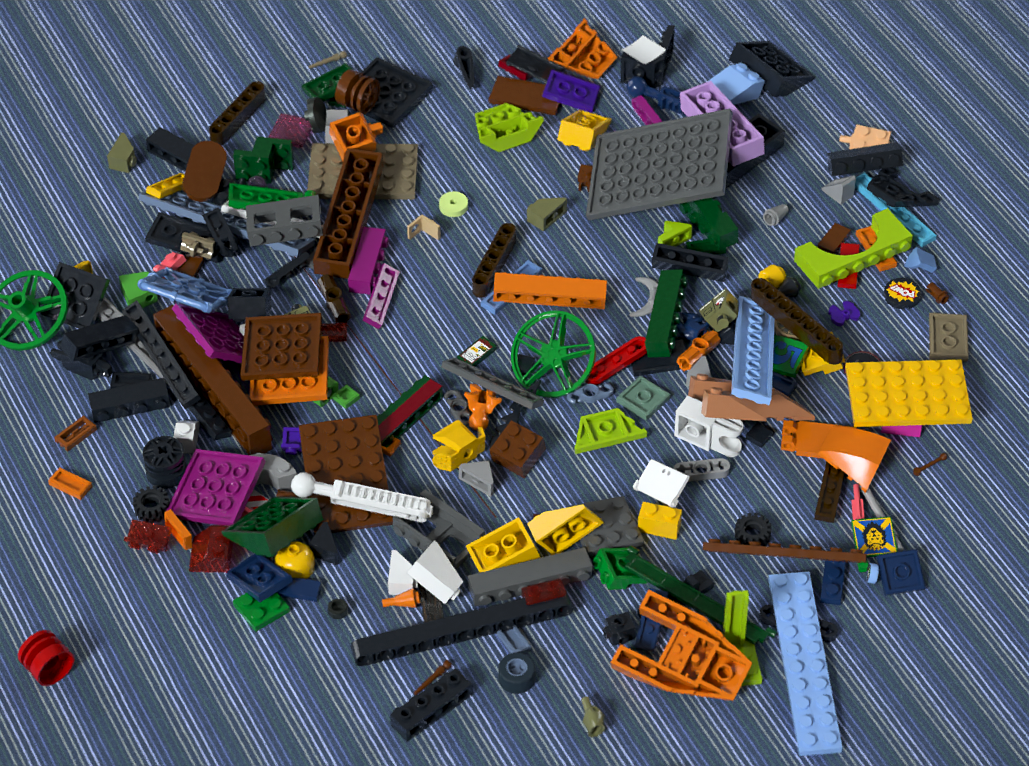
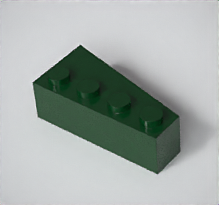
[679,198,738,250]

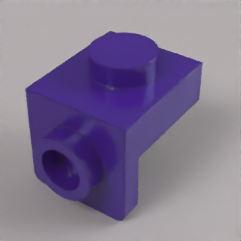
[281,427,302,455]

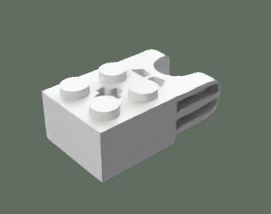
[674,396,743,457]

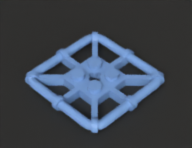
[137,267,233,313]

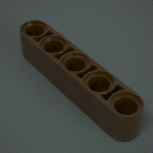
[209,81,266,146]
[472,223,516,298]

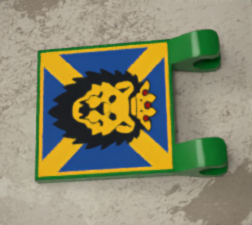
[851,517,897,572]

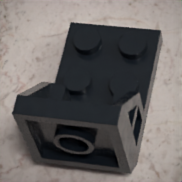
[620,24,675,88]

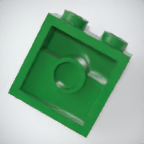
[593,548,647,590]

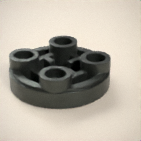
[304,97,326,133]

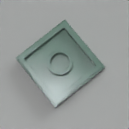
[616,375,671,421]

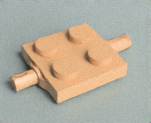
[839,125,891,149]

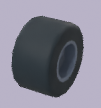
[498,653,536,694]

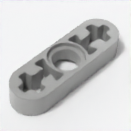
[673,458,730,482]

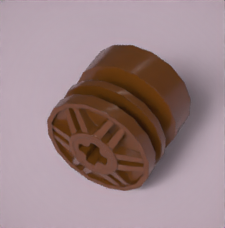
[335,69,380,114]

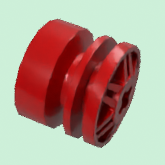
[18,630,74,686]

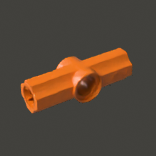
[676,330,721,371]

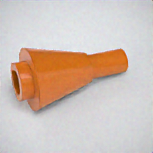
[382,588,421,608]

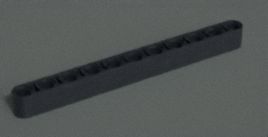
[350,589,573,666]

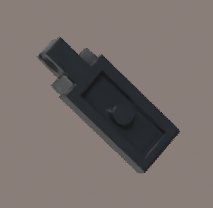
[263,251,310,288]

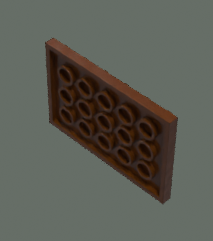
[299,415,393,535]

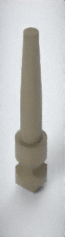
[308,51,347,69]

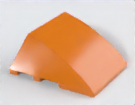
[548,18,617,79]
[818,426,891,493]

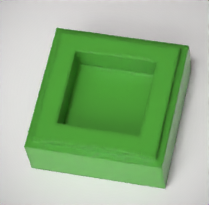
[333,385,360,409]

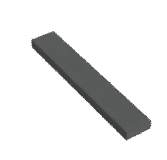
[441,357,544,410]

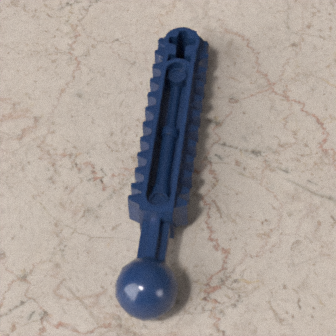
[626,76,686,116]

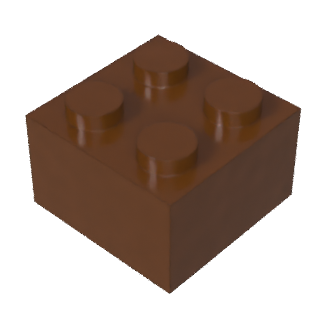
[489,420,546,478]

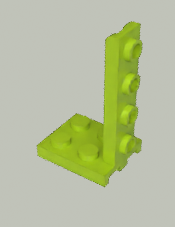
[723,590,762,686]

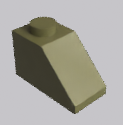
[107,132,137,173]
[527,197,567,232]

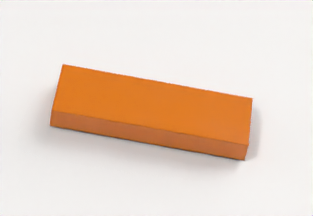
[856,226,897,272]

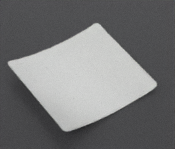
[621,36,666,64]

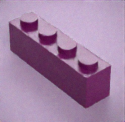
[348,227,389,295]

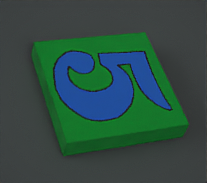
[773,335,810,378]

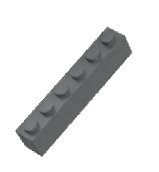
[468,547,592,607]

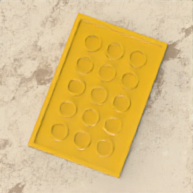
[845,360,972,427]

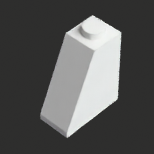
[407,540,463,604]

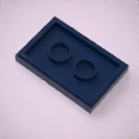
[225,554,293,603]

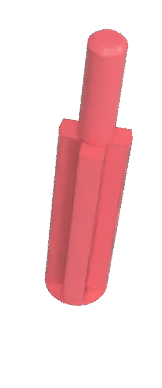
[851,484,865,520]

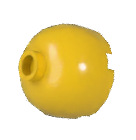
[275,541,315,579]

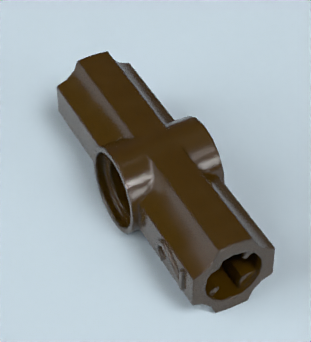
[317,274,351,324]

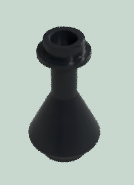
[778,277,801,297]

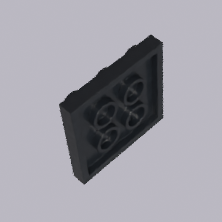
[40,262,110,329]

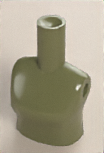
[581,696,605,737]

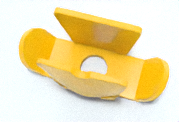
[432,420,485,472]

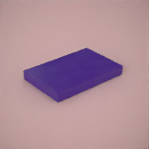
[542,70,601,113]

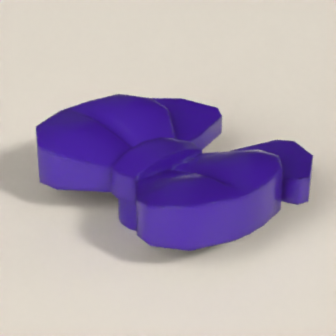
[828,301,860,326]

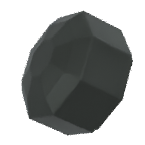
[328,599,348,619]

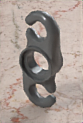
[444,390,471,426]

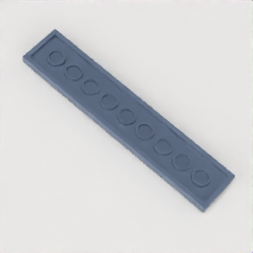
[138,190,315,257]

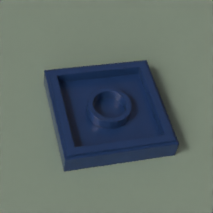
[876,549,926,596]

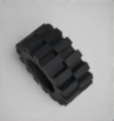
[133,486,170,524]
[734,513,771,546]

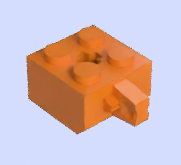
[329,113,383,161]

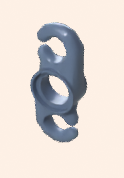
[567,383,614,404]

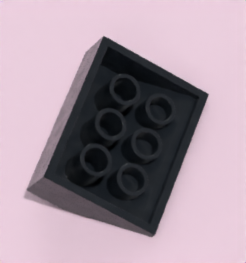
[728,41,815,97]

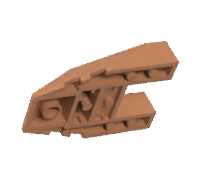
[688,374,815,421]

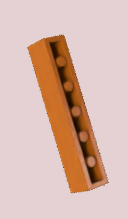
[493,272,607,309]

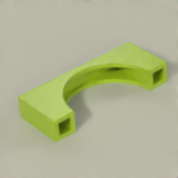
[794,208,913,289]

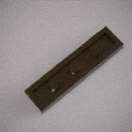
[814,461,845,523]

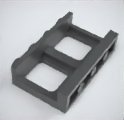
[246,195,323,247]
[393,489,485,570]

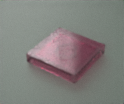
[269,113,312,148]

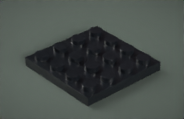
[349,57,433,128]

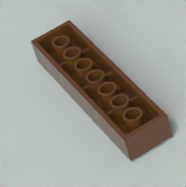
[313,148,384,279]

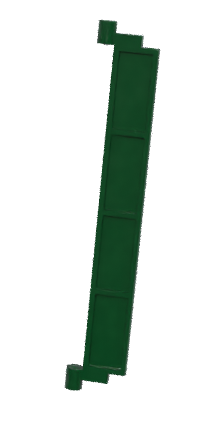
[624,545,778,645]

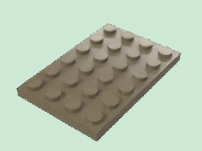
[307,143,418,200]

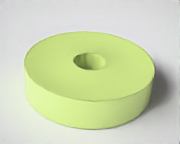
[439,191,468,217]

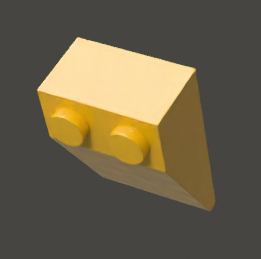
[557,109,612,151]
[527,504,604,555]
[466,517,541,573]

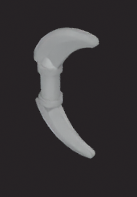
[629,277,658,317]

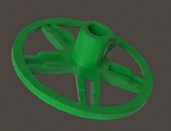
[0,270,68,351]
[511,311,596,398]

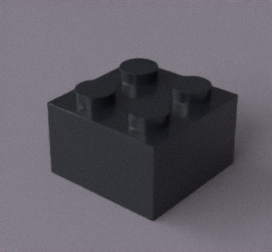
[228,288,272,322]

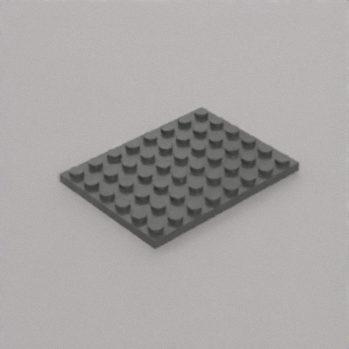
[586,109,733,220]

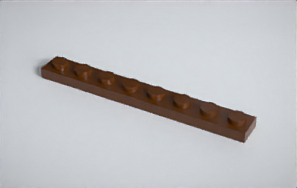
[703,539,867,563]

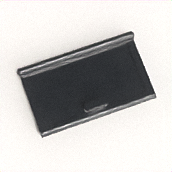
[506,44,565,83]
[631,339,686,377]

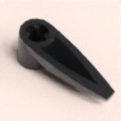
[453,46,474,89]

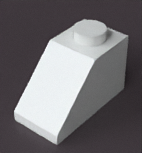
[173,420,200,453]
[388,550,418,595]

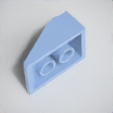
[707,63,765,105]

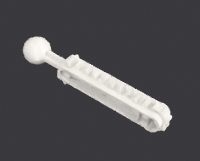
[291,473,433,522]

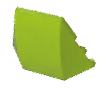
[475,103,544,152]

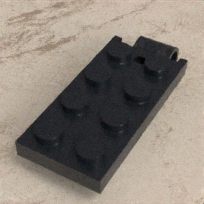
[145,212,239,263]

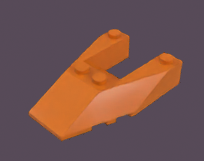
[611,590,752,701]

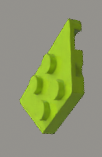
[574,408,647,454]

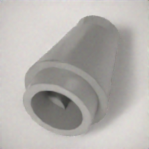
[763,204,789,226]

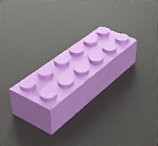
[680,81,764,166]

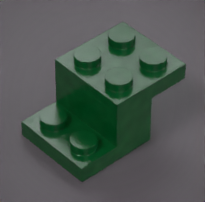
[233,136,294,184]

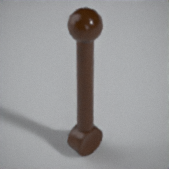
[913,453,947,476]

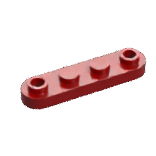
[583,336,647,385]

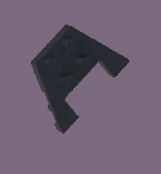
[866,167,940,207]

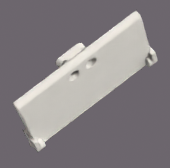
[633,459,689,508]

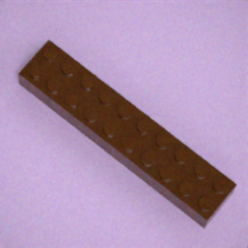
[153,305,273,455]

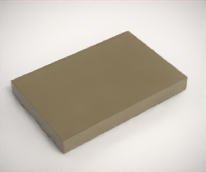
[929,313,968,362]

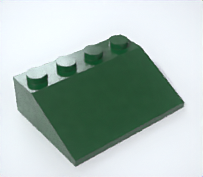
[221,497,324,557]

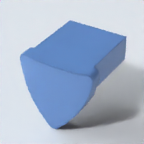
[904,247,937,273]

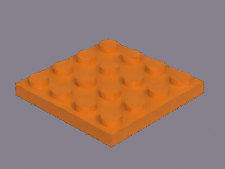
[249,336,329,406]

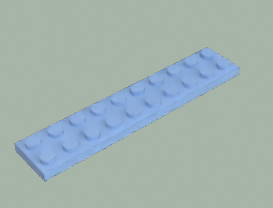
[731,295,775,405]
[768,572,842,756]

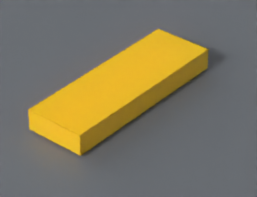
[146,173,185,199]

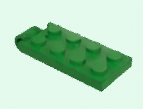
[228,183,317,209]

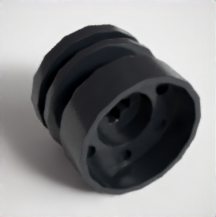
[142,436,187,489]

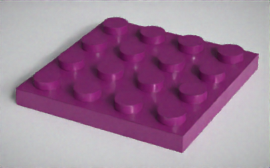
[172,303,244,364]
[166,449,266,526]

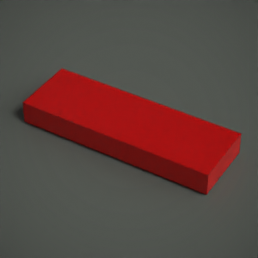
[837,243,859,289]

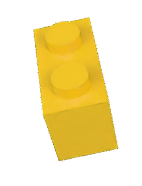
[638,502,682,540]

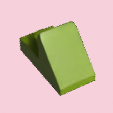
[658,221,692,247]

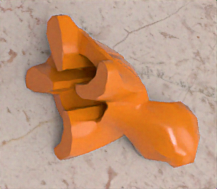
[464,384,502,431]

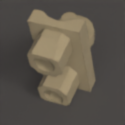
[180,232,215,259]

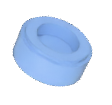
[867,563,879,584]

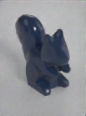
[674,312,710,341]

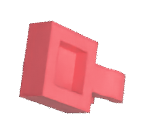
[153,252,186,279]

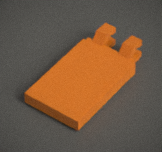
[781,420,857,458]

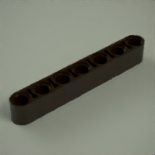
[751,278,843,365]

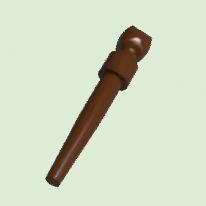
[413,660,451,695]

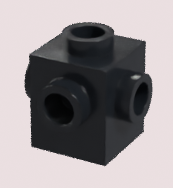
[602,612,636,646]

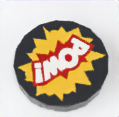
[884,278,921,309]

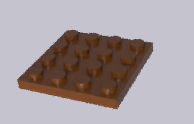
[241,313,322,381]

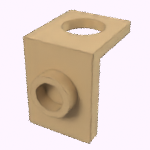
[407,215,441,240]

